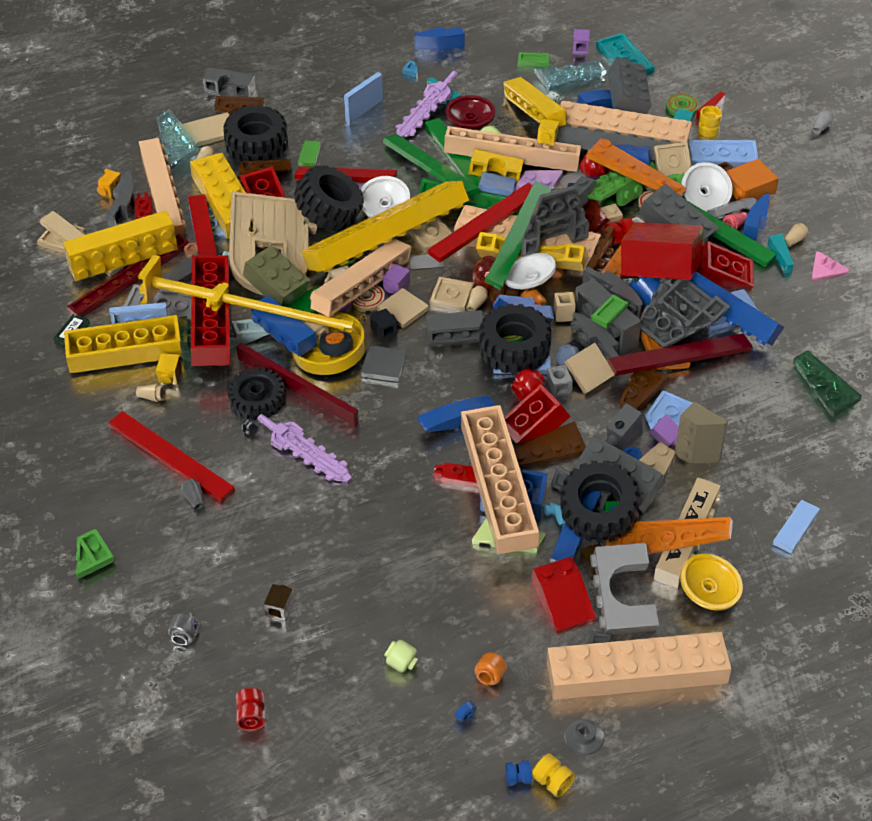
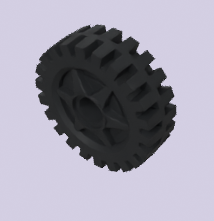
[228,367,286,421]

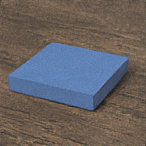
[479,172,516,196]

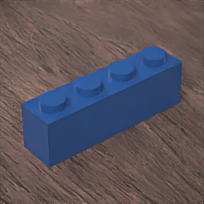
[251,296,316,357]

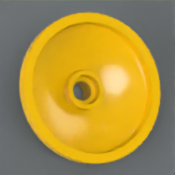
[680,554,743,610]

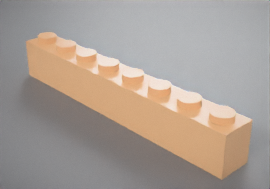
[444,126,581,172]
[139,138,187,238]
[310,239,412,317]

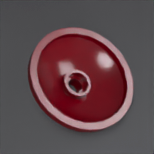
[446,95,495,130]

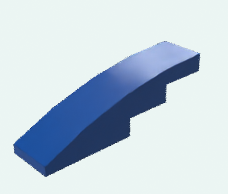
[417,396,496,432]
[551,491,601,562]

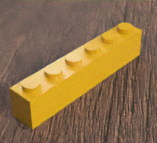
[503,77,567,127]

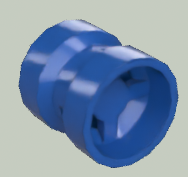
[505,760,532,786]

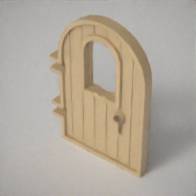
[229,192,317,295]

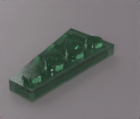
[793,350,862,418]

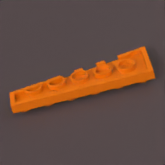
[586,138,687,197]
[606,517,733,554]

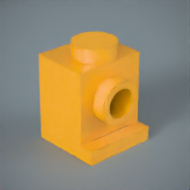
[97,169,121,198]

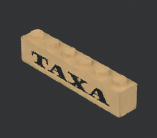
[654,477,722,588]

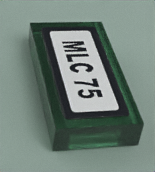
[53,314,90,346]

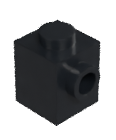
[370,308,397,341]

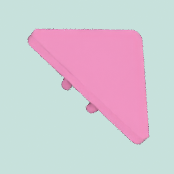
[812,251,849,280]

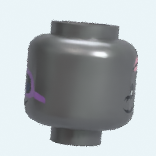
[168,612,200,645]

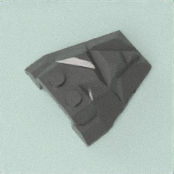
[521,186,589,257]
[640,278,730,348]

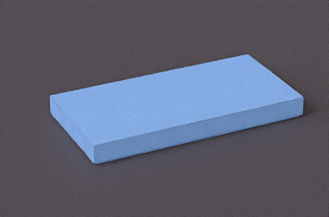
[688,140,759,167]

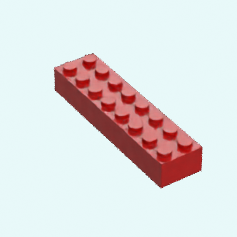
[191,255,230,366]

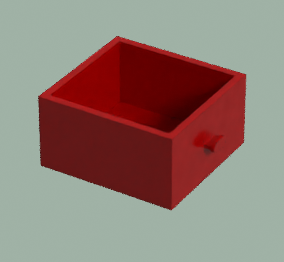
[621,222,703,280]

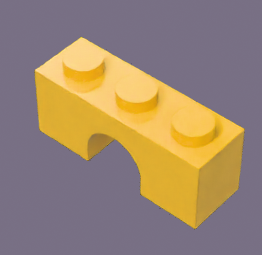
[468,149,524,184]

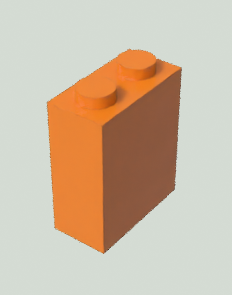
[726,159,779,200]

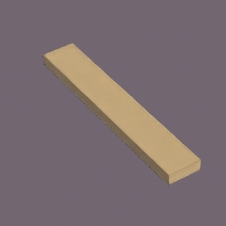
[40,211,124,277]

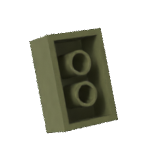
[243,245,310,307]

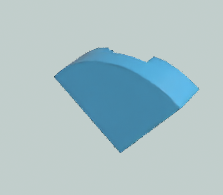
[402,60,418,78]

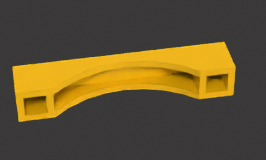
[476,232,588,271]

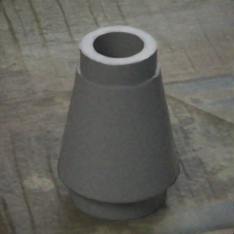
[181,479,205,510]

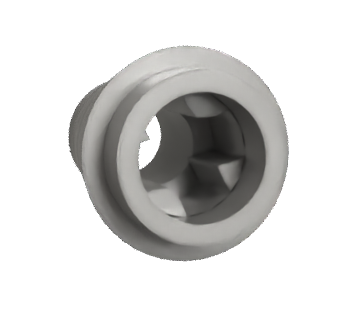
[812,110,833,134]

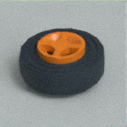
[319,331,353,356]

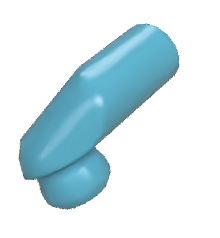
[543,502,565,527]

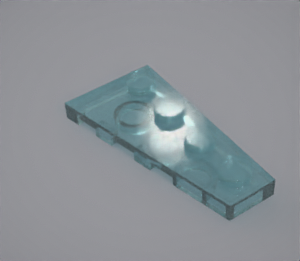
[534,61,606,91]
[156,109,200,169]

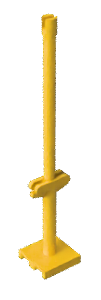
[138,255,355,333]

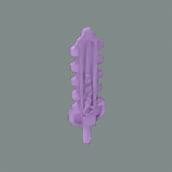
[395,71,458,138]
[257,414,351,483]

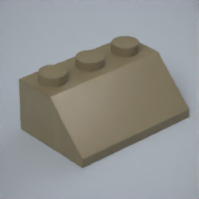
[675,402,728,464]

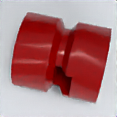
[604,217,634,246]
[236,688,266,731]

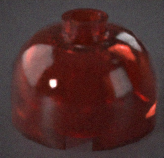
[472,256,505,289]

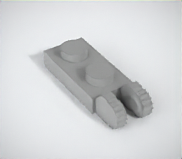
[707,198,757,219]

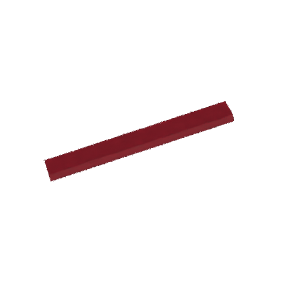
[67,234,190,318]
[608,333,752,376]
[236,343,359,427]

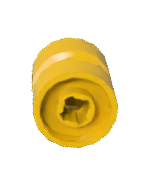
[698,106,722,138]
[532,753,576,798]

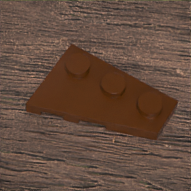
[214,96,265,115]
[586,225,614,272]

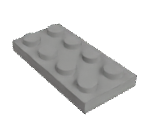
[124,284,191,325]

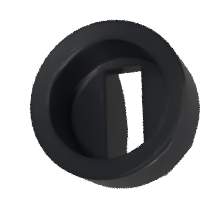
[241,418,259,435]

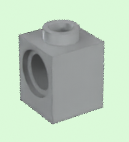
[547,364,572,397]

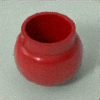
[580,154,611,177]
[510,369,546,401]

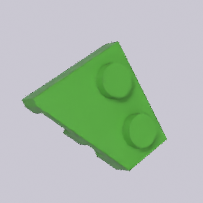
[75,529,115,579]

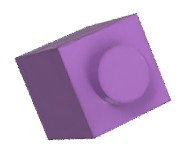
[573,29,590,54]
[383,264,410,294]
[649,415,679,446]

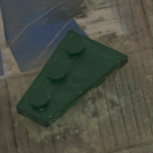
[180,316,192,370]

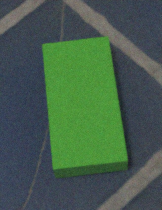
[518,52,550,68]
[298,140,321,167]
[591,295,628,329]

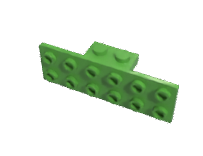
[587,162,657,206]

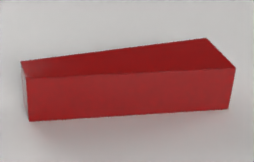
[696,91,726,120]

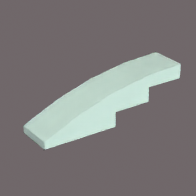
[230,319,270,348]

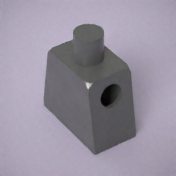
[605,403,643,451]

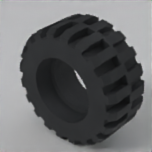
[223,105,288,162]
[294,165,364,231]
[479,304,552,374]
[560,460,640,543]

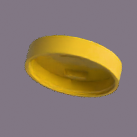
[292,312,366,375]

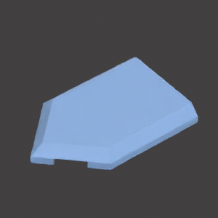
[645,390,692,429]

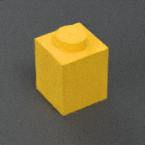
[537,119,559,145]
[156,354,182,384]

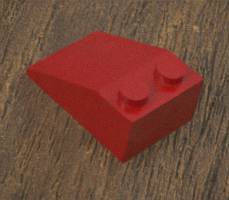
[240,166,286,198]
[696,241,754,289]
[504,384,571,445]
[532,556,596,633]

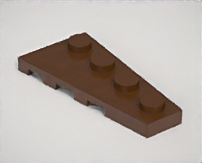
[514,421,586,469]

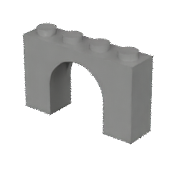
[590,543,659,635]

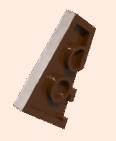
[239,159,292,175]
[619,369,668,411]

